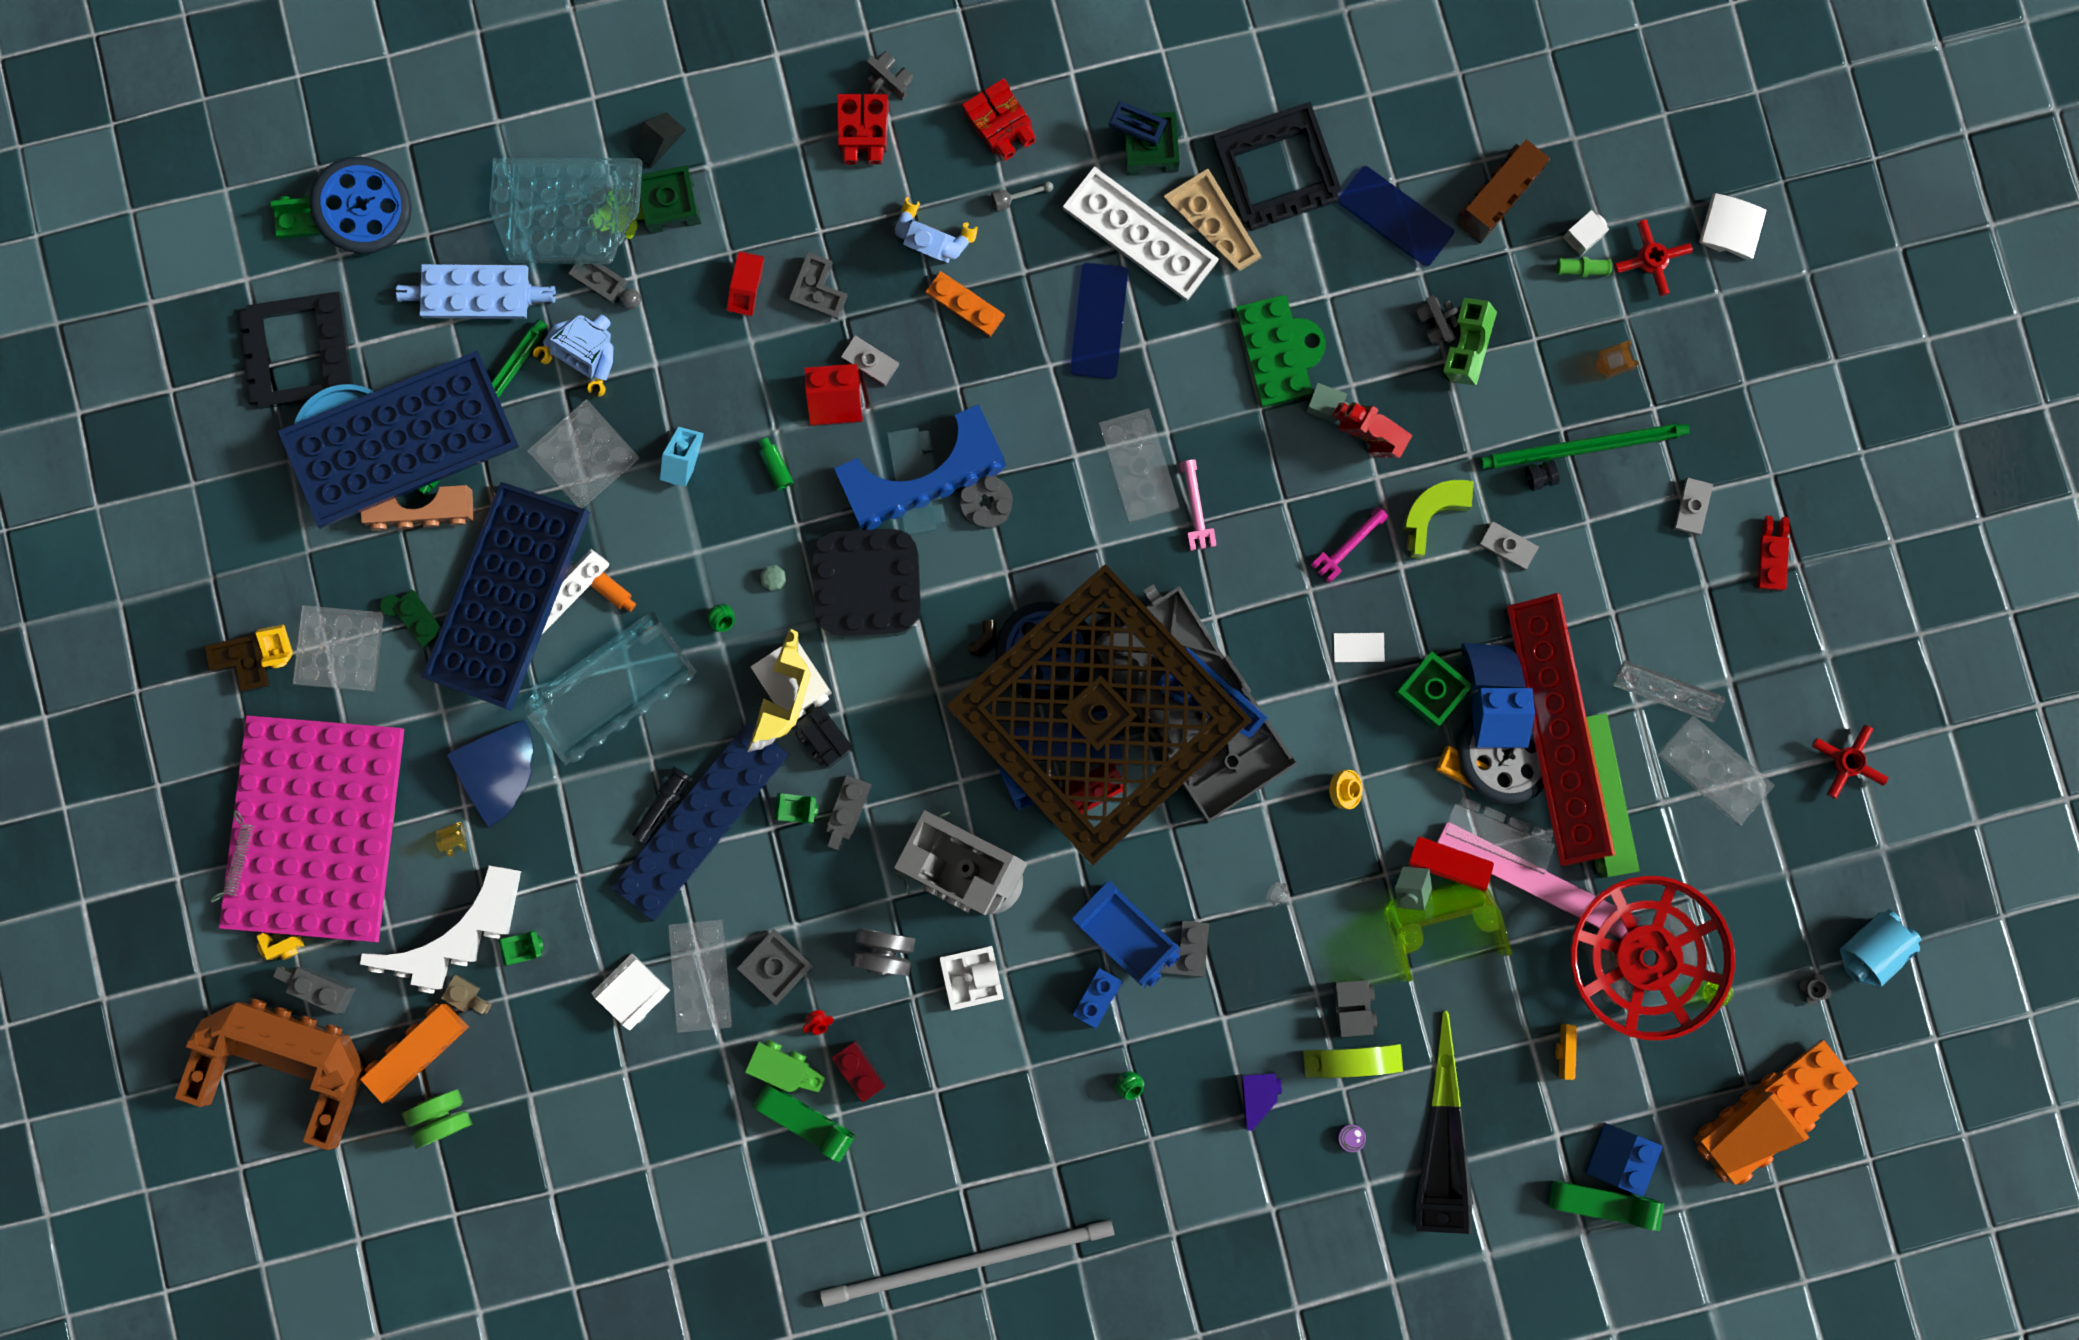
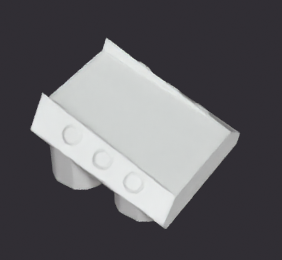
[592,954,670,1030]

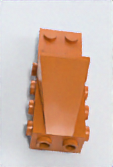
[1692,1039,1858,1185]

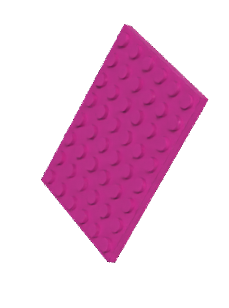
[219,716,404,942]

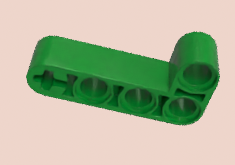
[752,1082,856,1163]
[1548,1180,1664,1231]

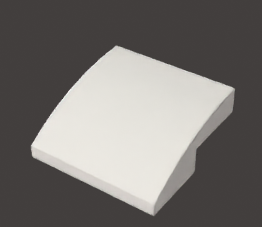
[1699,193,1766,260]

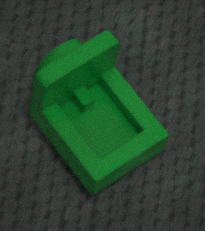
[774,793,818,823]
[498,930,543,966]

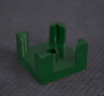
[1123,112,1180,176]
[636,165,702,234]

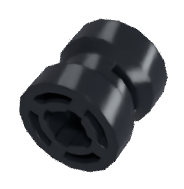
[1525,459,1560,491]

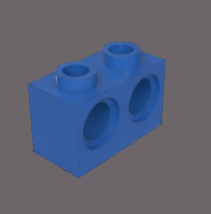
[1072,968,1123,1029]

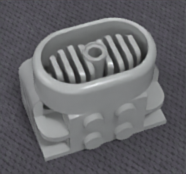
[894,810,1028,915]

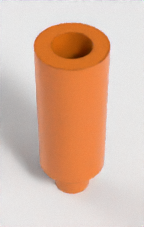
[590,572,636,612]

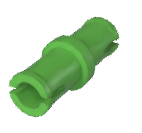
[1556,257,1612,278]

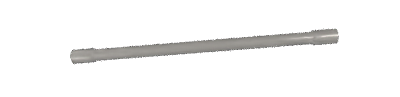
[820,1219,1115,1307]

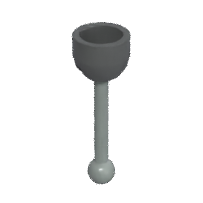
[991,182,1053,212]

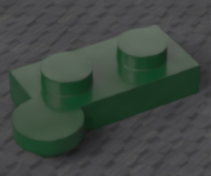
[380,590,442,648]

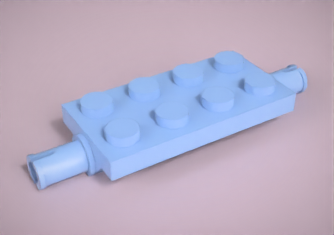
[396,264,556,319]

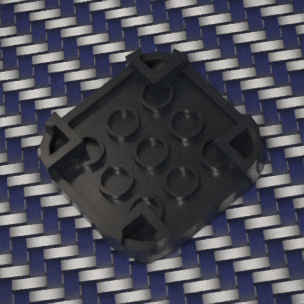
[812,529,922,639]

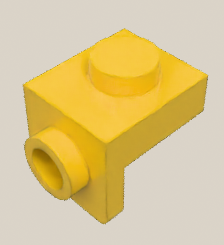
[256,624,293,668]
[257,933,304,960]

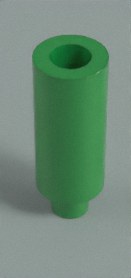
[759,438,794,491]

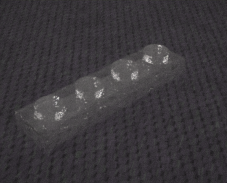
[1613,660,1725,723]

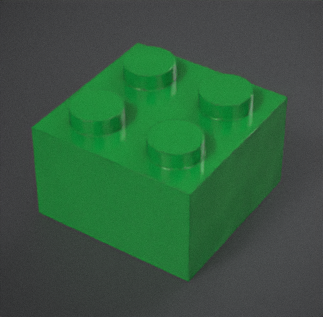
[1393,651,1471,729]

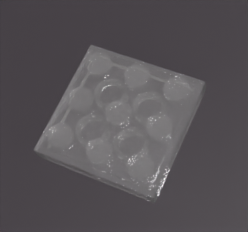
[527,399,640,508]
[293,605,384,692]

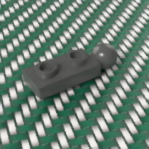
[568,253,641,310]

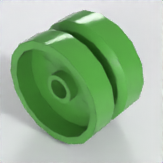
[401,1089,473,1149]

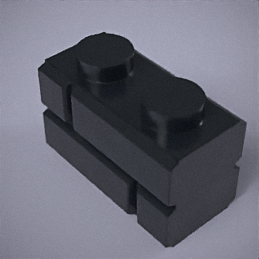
[795,706,854,768]

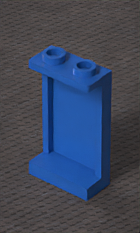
[1072,881,1181,989]

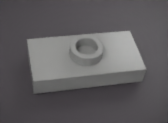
[841,335,899,386]
[1674,478,1713,536]
[1479,521,1539,571]

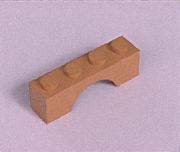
[361,485,474,531]

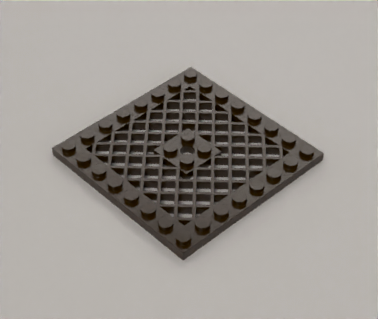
[946,564,1252,867]

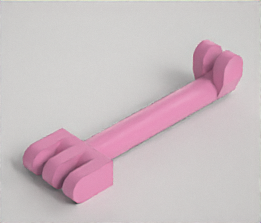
[1179,460,1216,551]

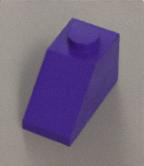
[1241,1072,1282,1131]

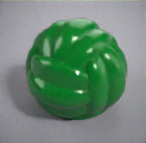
[707,604,735,632]
[1114,1071,1144,1100]

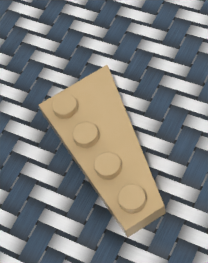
[1164,169,1262,272]

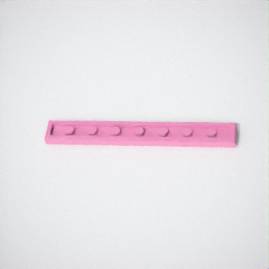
[1437,822,1641,939]

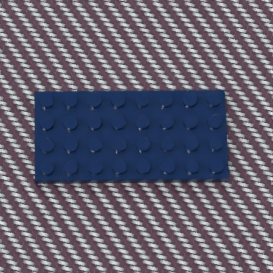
[278,350,519,529]
[422,482,591,711]

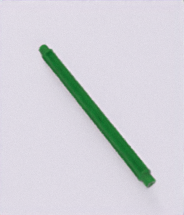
[417,319,548,496]
[1480,423,1690,469]

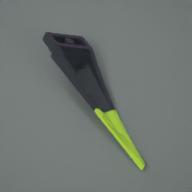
[1416,1011,1473,1234]

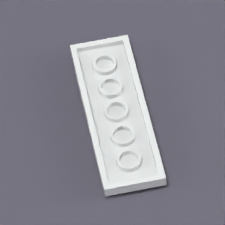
[1063,166,1219,302]

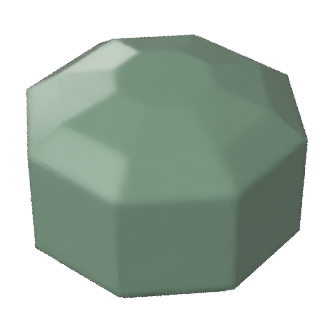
[760,565,787,592]

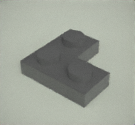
[789,252,848,320]
[1160,921,1209,977]

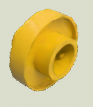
[1329,770,1362,809]

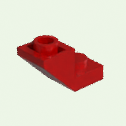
[727,251,764,316]

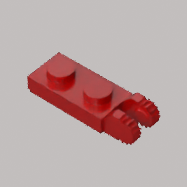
[1757,515,1790,591]

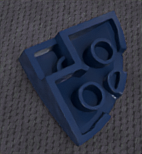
[447,720,534,827]

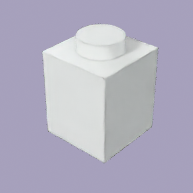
[1563,210,1609,257]

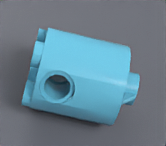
[1840,909,1922,988]

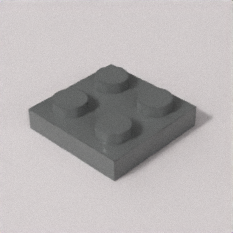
[737,929,814,1005]

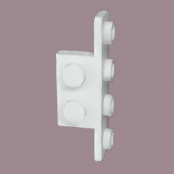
[542,549,609,634]

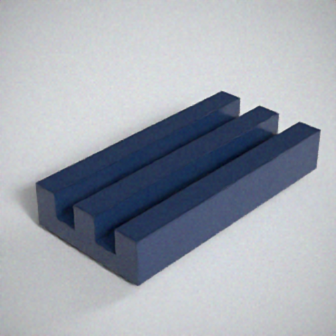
[1108,101,1167,146]

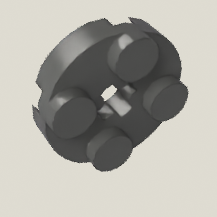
[960,476,1013,529]

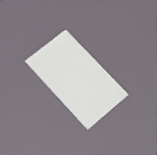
[1334,633,1385,662]

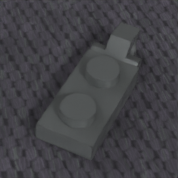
[826,775,872,851]

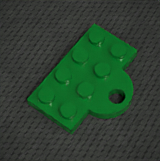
[1235,294,1326,408]

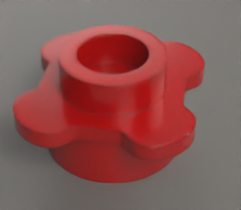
[802,1010,834,1035]

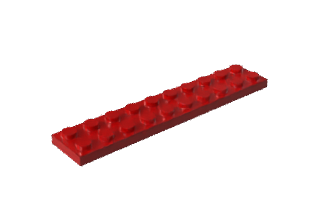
[1507,593,1615,866]

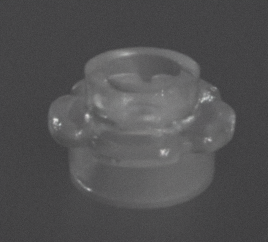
[1266,881,1289,907]

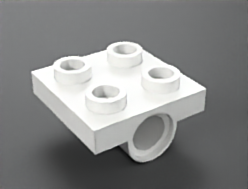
[940,946,1004,1011]

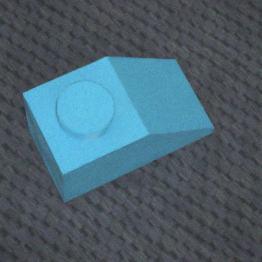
[660,427,703,487]

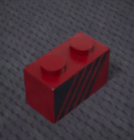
[832,1041,887,1103]

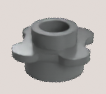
[1799,974,1831,1005]

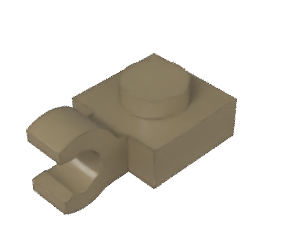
[441,975,492,1014]

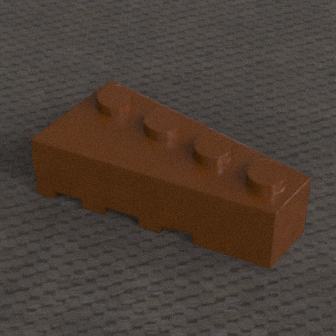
[1457,139,1551,244]

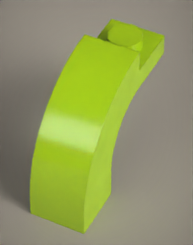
[1402,480,1474,559]
[1303,1044,1403,1078]

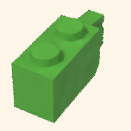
[745,1039,826,1092]

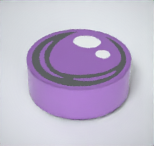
[1338,1124,1366,1152]

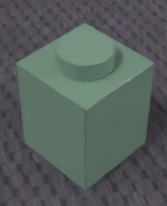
[1306,383,1349,423]
[1395,866,1432,910]

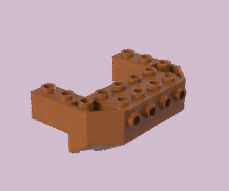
[175,998,365,1150]

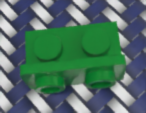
[270,194,329,239]

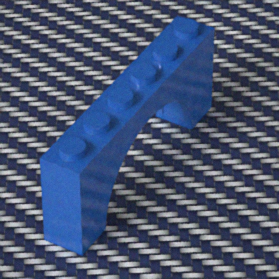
[834,404,1006,530]

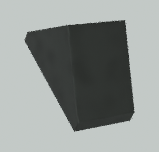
[632,112,686,168]

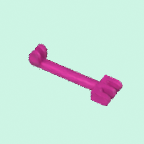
[1310,506,1389,583]

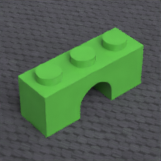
[1443,298,1497,386]

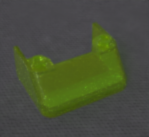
[1383,883,1512,982]

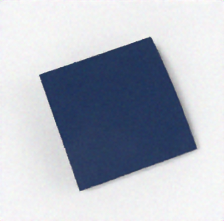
[1461,643,1526,689]

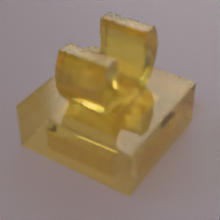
[436,822,467,857]

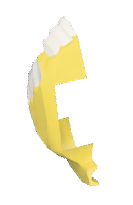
[747,629,811,752]

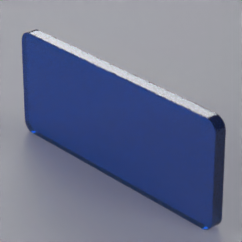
[1339,166,1454,267]
[1070,263,1128,379]

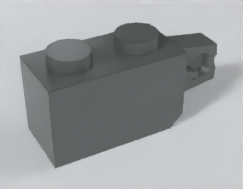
[273,966,356,1014]

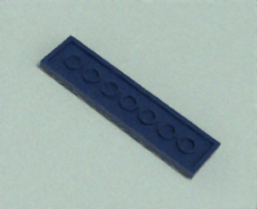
[612,722,790,921]

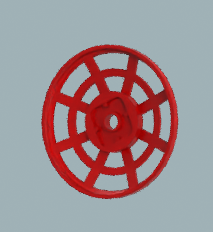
[1570,876,1735,1040]

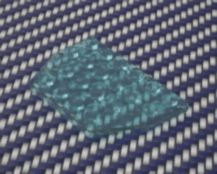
[489,158,643,264]

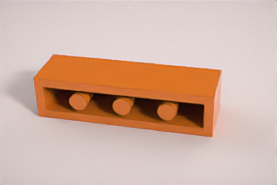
[360,1004,469,1103]

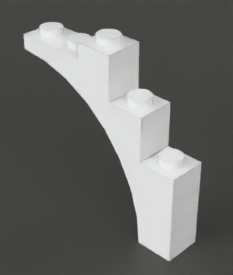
[360,866,521,993]

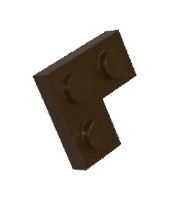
[205,634,270,692]

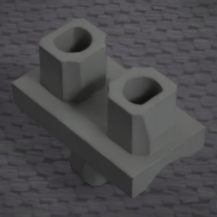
[867,51,914,100]
[1416,295,1461,345]

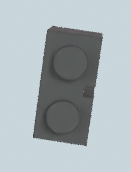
[1333,980,1377,1037]

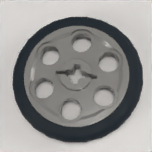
[1458,718,1544,805]

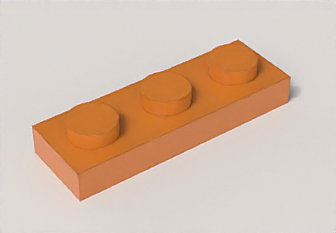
[926,271,1005,337]

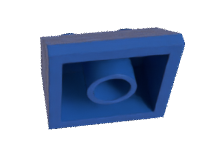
[1470,688,1535,748]
[1585,1122,1663,1197]

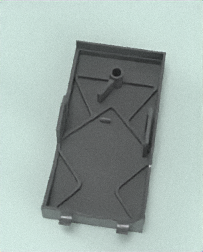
[1094,584,1298,824]

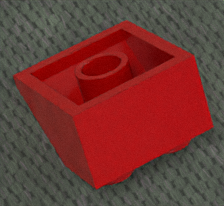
[804,364,863,426]

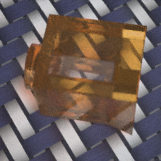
[1595,340,1639,379]

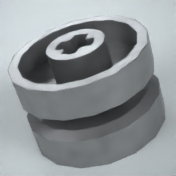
[851,928,916,976]

